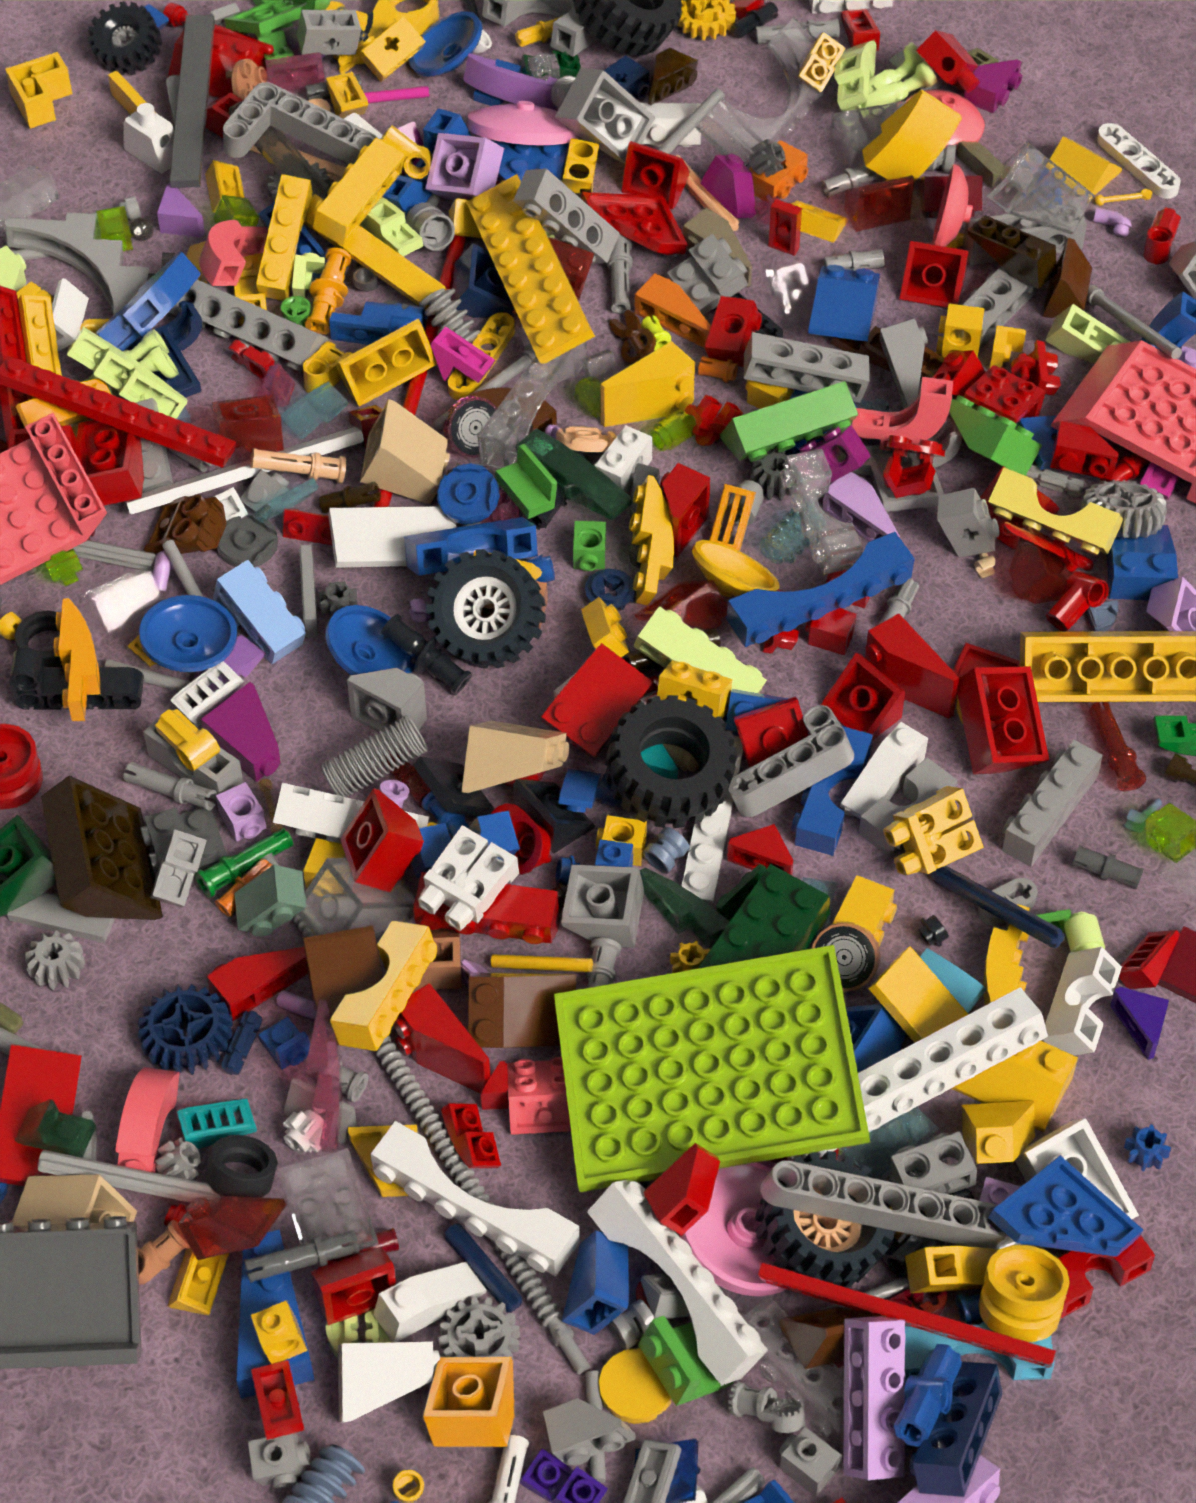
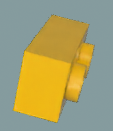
[581,597,629,657]

